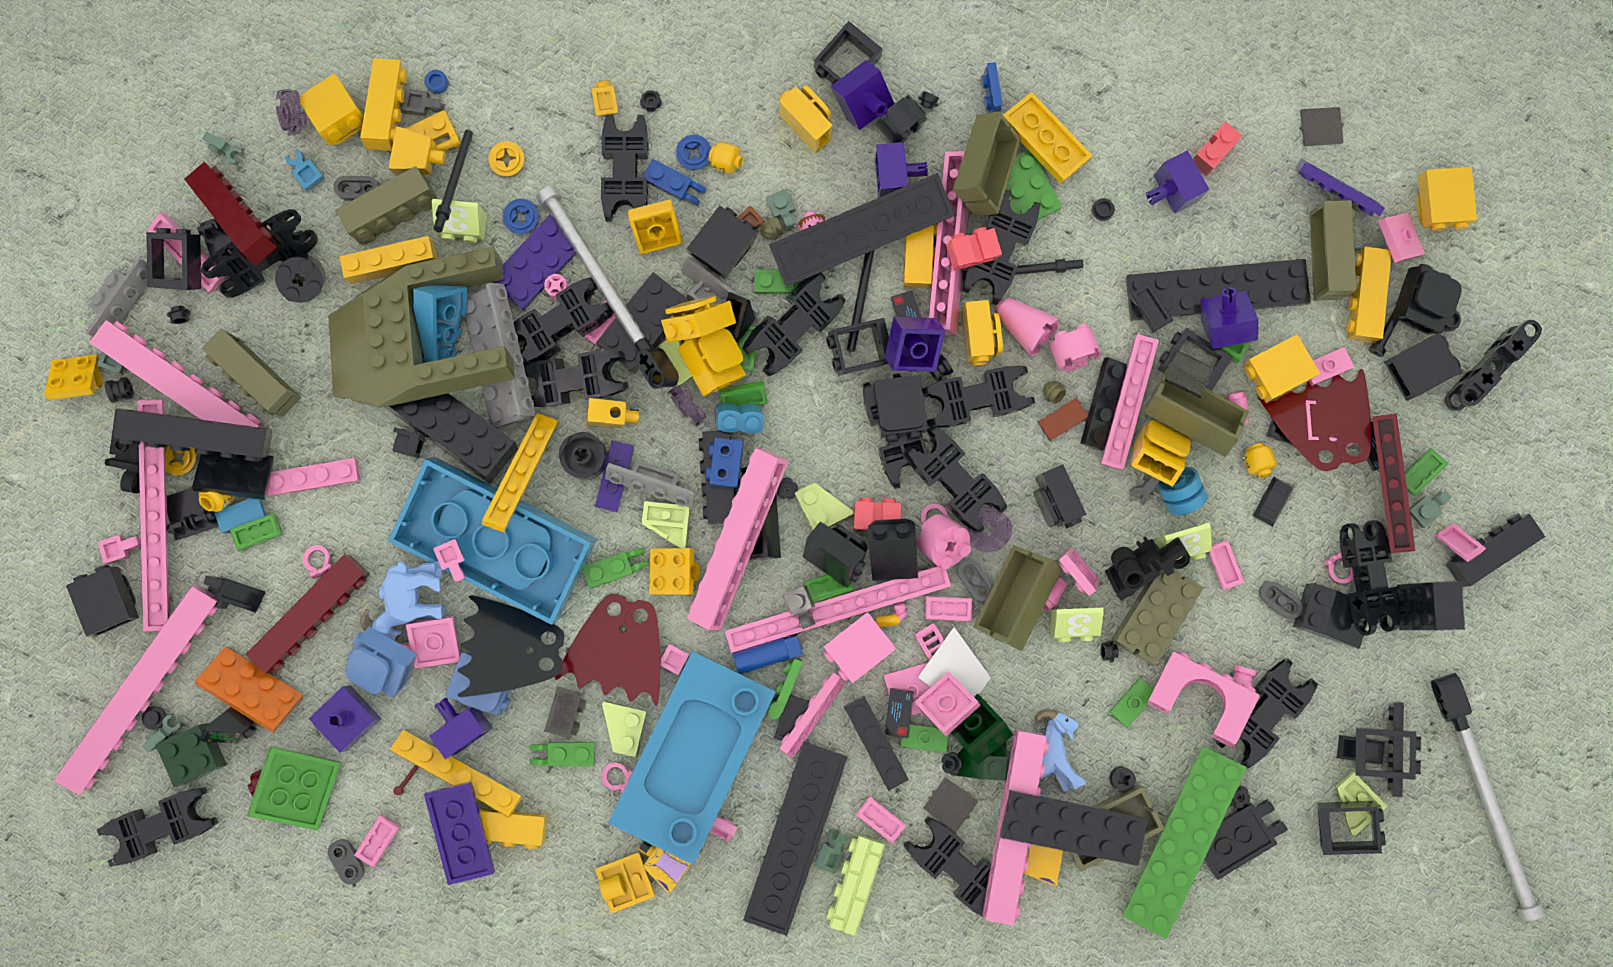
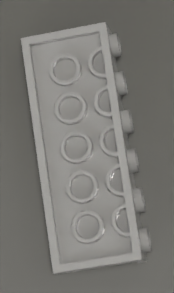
[465,283,536,429]

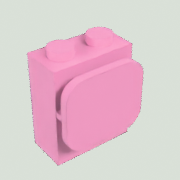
[823,612,896,683]

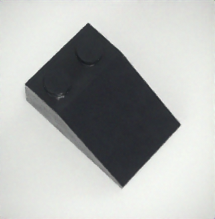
[1293,583,1367,649]

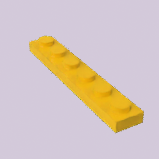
[482,413,558,533]
[390,730,522,818]

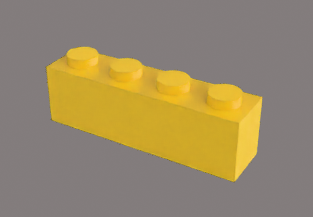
[360,58,407,151]
[903,224,938,289]
[339,236,438,284]
[1346,247,1391,343]
[479,808,548,849]

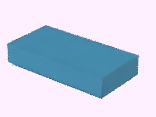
[214,498,267,533]

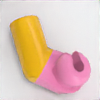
[876,602,908,628]

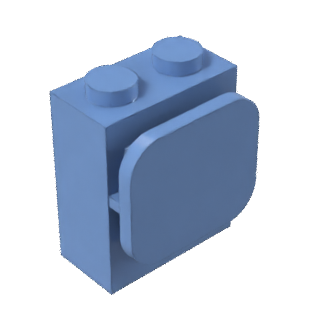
[346,626,417,698]
[445,652,514,715]

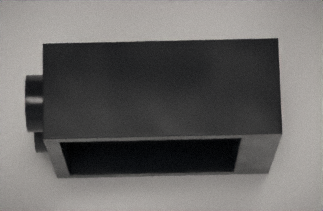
[814,21,883,85]
[146,228,201,290]
[826,318,889,376]
[1158,328,1233,391]
[1355,727,1421,780]
[1317,801,1386,855]

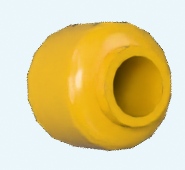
[709,141,744,174]
[1243,443,1277,478]
[199,492,235,512]

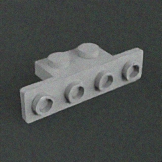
[681,257,760,325]
[86,258,147,337]
[605,460,696,508]

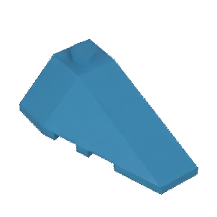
[413,285,467,363]

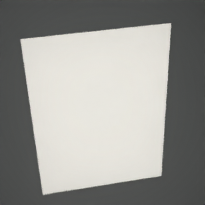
[918,627,991,697]

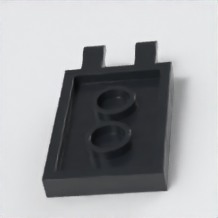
[1204,799,1288,880]

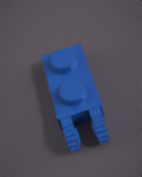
[642,159,707,206]

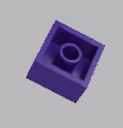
[830,60,895,130]
[875,142,928,198]
[1146,150,1210,214]
[1200,287,1259,349]
[885,317,946,372]
[308,685,382,753]
[429,697,493,759]

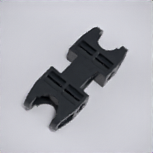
[601,114,649,222]
[962,189,1040,306]
[201,209,318,298]
[742,272,845,376]
[513,277,614,366]
[1445,320,1542,411]
[524,350,629,407]
[922,366,1035,428]
[863,373,930,489]
[904,425,1007,534]
[1340,520,1401,636]
[1216,658,1318,769]
[96,787,219,867]
[903,816,991,917]

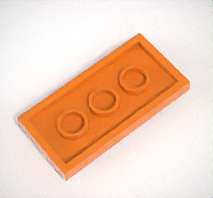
[195,647,303,733]

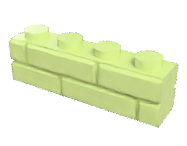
[826,834,885,936]

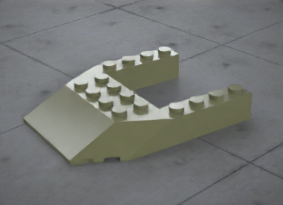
[328,246,515,408]

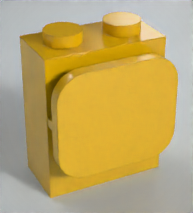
[297,73,364,146]
[779,85,833,154]
[1416,167,1477,231]
[661,296,736,343]
[961,300,1003,367]
[677,328,746,397]
[1244,334,1320,403]
[1131,420,1191,487]

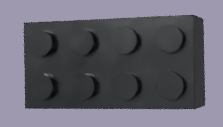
[596,272,689,375]
[1397,581,1465,630]

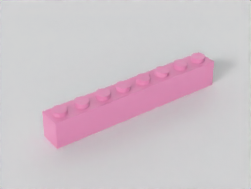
[929,151,969,335]
[89,320,265,428]
[688,448,789,630]
[982,729,1049,925]

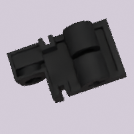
[105,408,140,493]
[1105,536,1190,601]

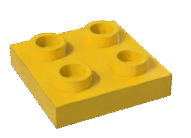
[44,354,103,400]
[649,548,700,595]
[595,851,656,914]

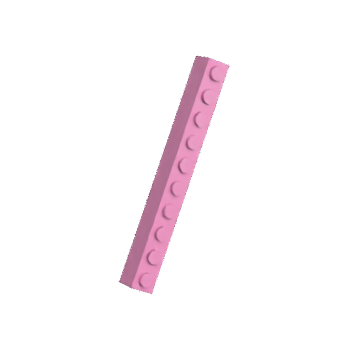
[54,582,217,795]

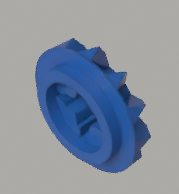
[676,135,711,171]
[503,199,539,235]

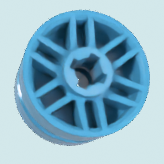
[1158,467,1208,515]

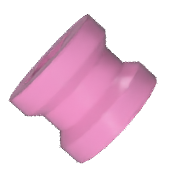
[544,274,569,300]
[1232,665,1257,687]

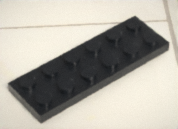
[1000,790,1148,866]

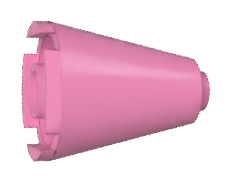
[995,297,1060,356]

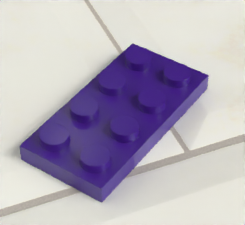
[1296,158,1385,216]
[492,215,576,311]
[424,781,495,885]

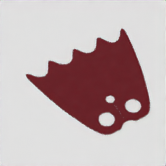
[1258,369,1371,471]
[555,594,660,706]

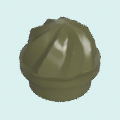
[760,217,783,240]
[1043,380,1066,404]

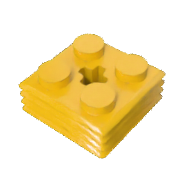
[628,200,683,255]

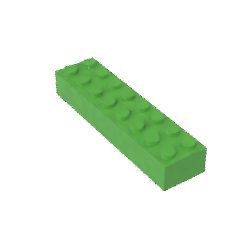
[1123,746,1247,940]

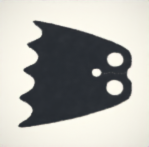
[457,595,564,697]

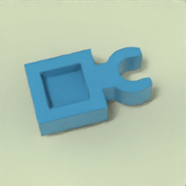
[285,149,325,192]

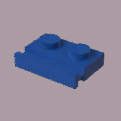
[981,62,1003,113]

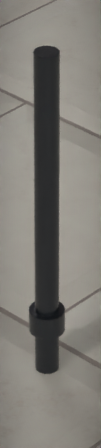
[433,129,473,233]
[846,250,875,352]
[962,259,1084,280]

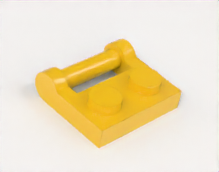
[405,110,461,151]

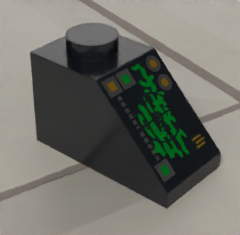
[199,707,257,743]

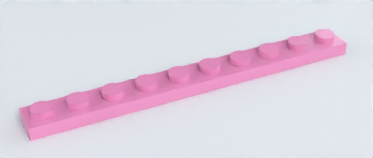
[138,400,169,631]
[725,566,951,653]

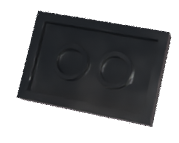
[192,451,274,500]

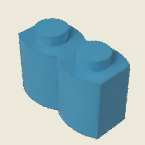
[715,403,764,433]

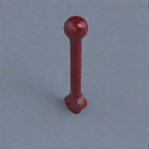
[393,765,419,795]

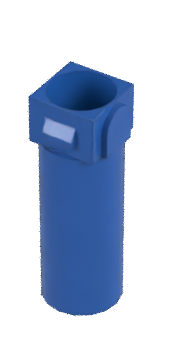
[733,634,803,674]

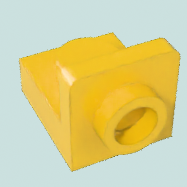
[591,80,618,116]

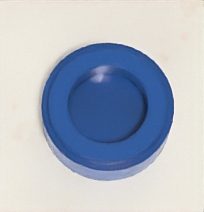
[425,70,449,94]

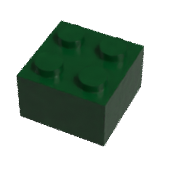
[950,694,1013,765]
[156,723,227,787]

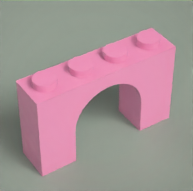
[1147,652,1260,748]

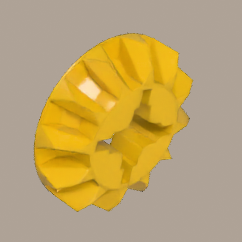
[489,141,525,177]
[165,445,198,476]

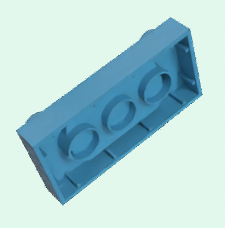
[388,457,597,625]
[608,651,776,865]

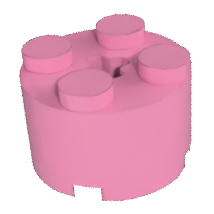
[1049,323,1102,372]
[916,514,971,569]

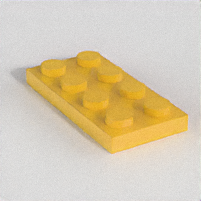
[1003,92,1093,184]

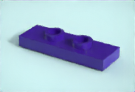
[595,441,634,512]

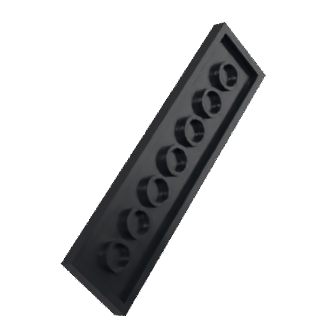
[769,173,955,287]
[1126,259,1311,321]
[743,742,848,936]

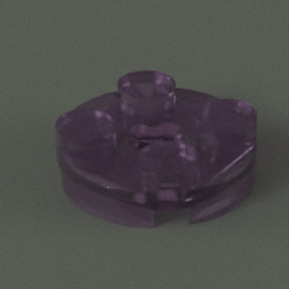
[276,89,307,136]
[668,386,706,428]
[966,507,1012,553]

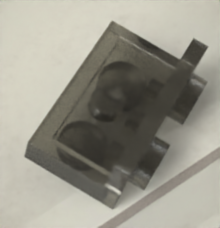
[544,686,587,740]

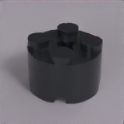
[875,94,928,143]
[275,253,325,303]
[559,432,608,480]

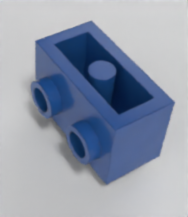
[706,438,744,489]

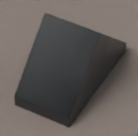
[725,292,755,343]

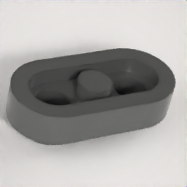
[333,176,380,200]
[957,560,993,602]
[1259,582,1303,619]
[328,839,365,884]

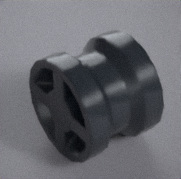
[929,354,954,382]
[105,377,134,403]
[1109,766,1136,791]

